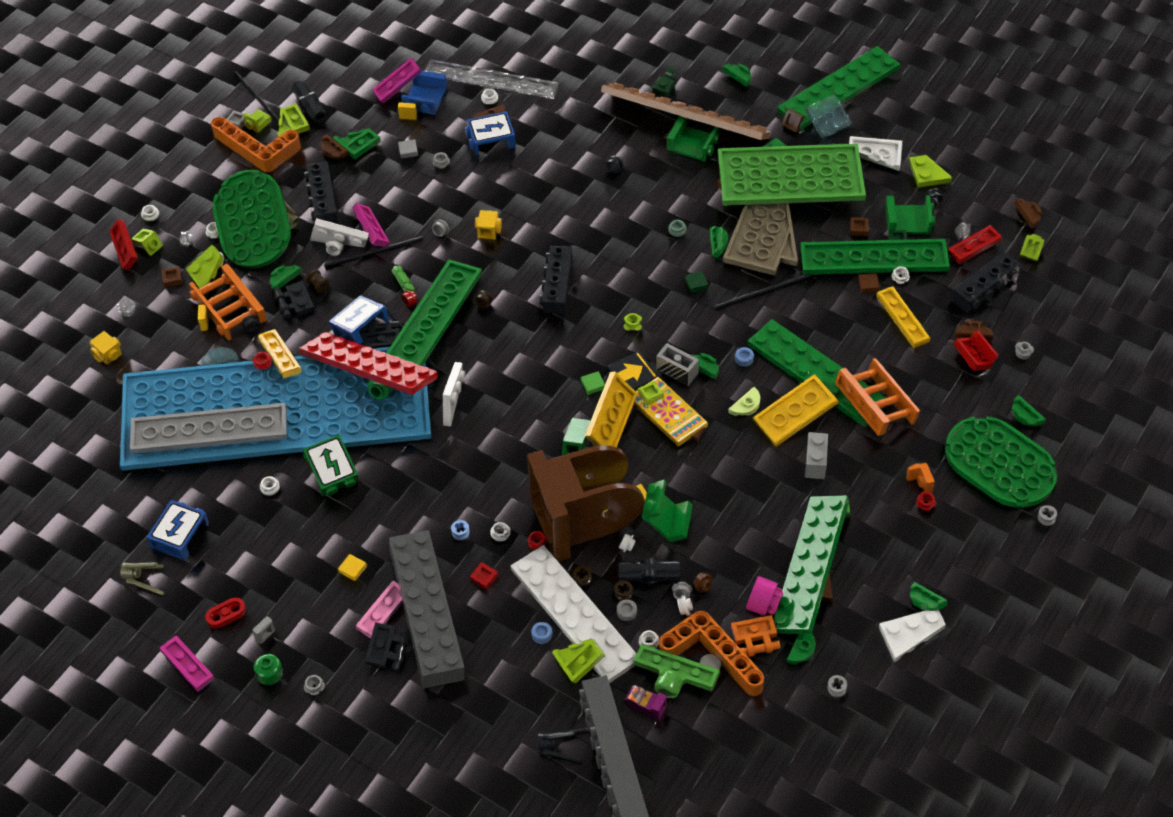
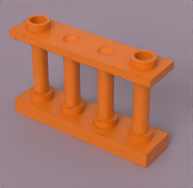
[189,264,267,341]
[834,358,920,436]

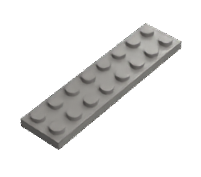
[130,403,287,454]

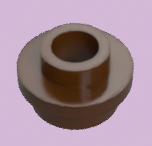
[693,573,713,593]

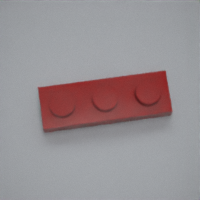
[109,219,138,270]
[948,225,1002,264]

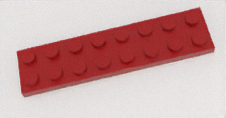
[300,332,438,395]

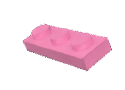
[356,581,402,638]

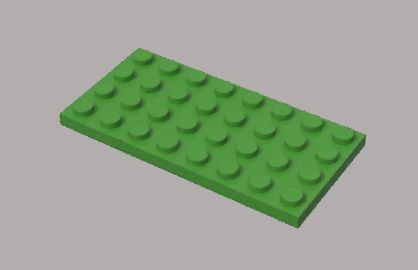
[718,144,866,205]

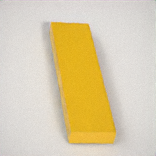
[876,286,930,348]
[258,329,301,378]

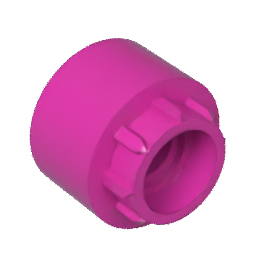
[746,576,783,616]

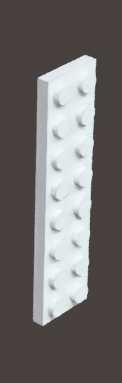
[511,545,636,683]

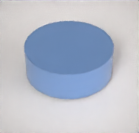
[735,347,754,366]
[531,622,552,644]

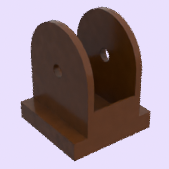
[527,445,645,562]

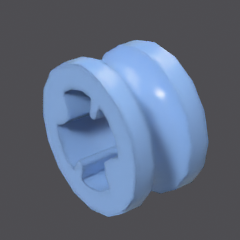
[451,520,470,540]

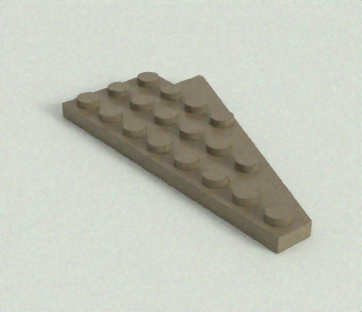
[723,203,798,275]

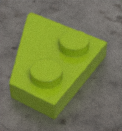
[277,103,310,137]
[909,155,952,187]
[186,245,224,288]
[552,639,606,683]

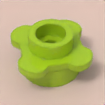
[623,313,642,331]

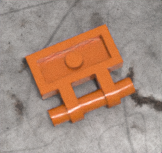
[731,615,781,657]

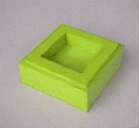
[638,381,664,406]

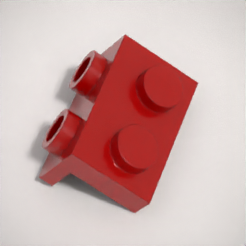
[953,330,998,371]

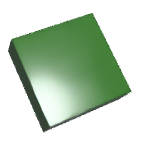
[581,371,605,395]

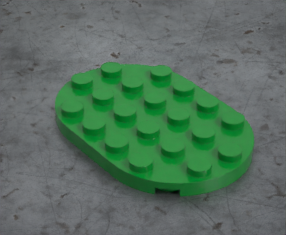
[213,170,291,269]
[945,416,1057,507]

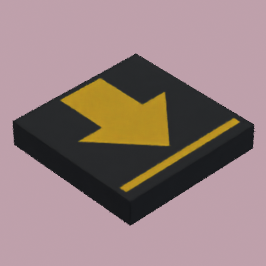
[607,350,659,391]

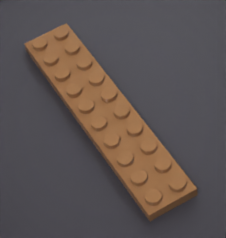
[601,83,771,140]

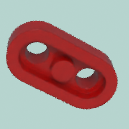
[205,598,246,629]

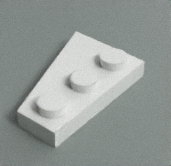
[849,136,902,171]
[310,218,369,247]
[443,362,465,426]
[879,610,946,662]

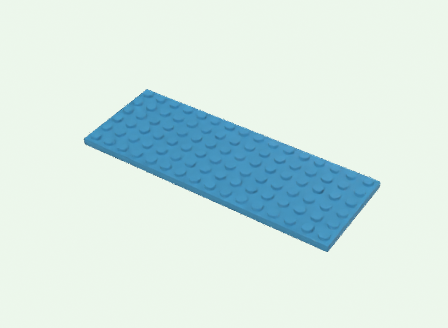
[120,347,432,470]

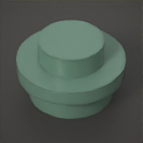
[668,220,686,237]

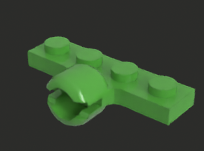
[633,644,720,699]

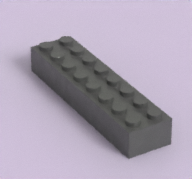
[389,530,464,688]
[579,675,649,817]

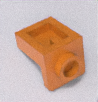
[906,463,935,493]

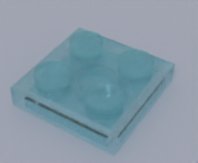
[805,94,852,139]

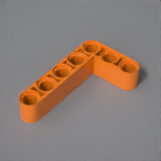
[211,117,301,172]
[659,611,764,696]

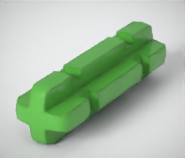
[392,266,415,292]

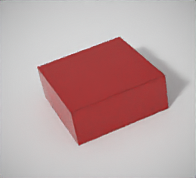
[470,562,498,590]

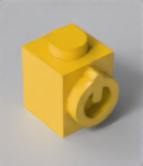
[475,210,502,239]
[90,331,122,365]

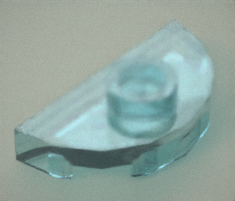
[201,347,239,366]

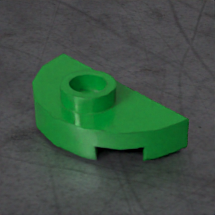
[722,63,751,87]
[709,226,728,258]
[270,265,302,291]
[691,353,719,380]
[1012,395,1046,426]
[910,582,947,611]
[787,634,816,665]

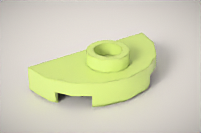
[728,387,760,416]

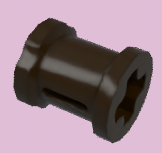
[306,269,330,293]

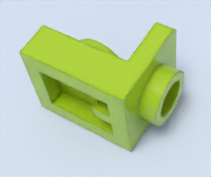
[243,109,272,132]
[131,228,163,255]
[1020,234,1044,262]

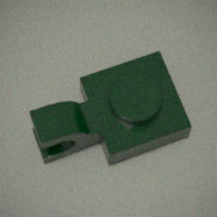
[652,66,675,97]

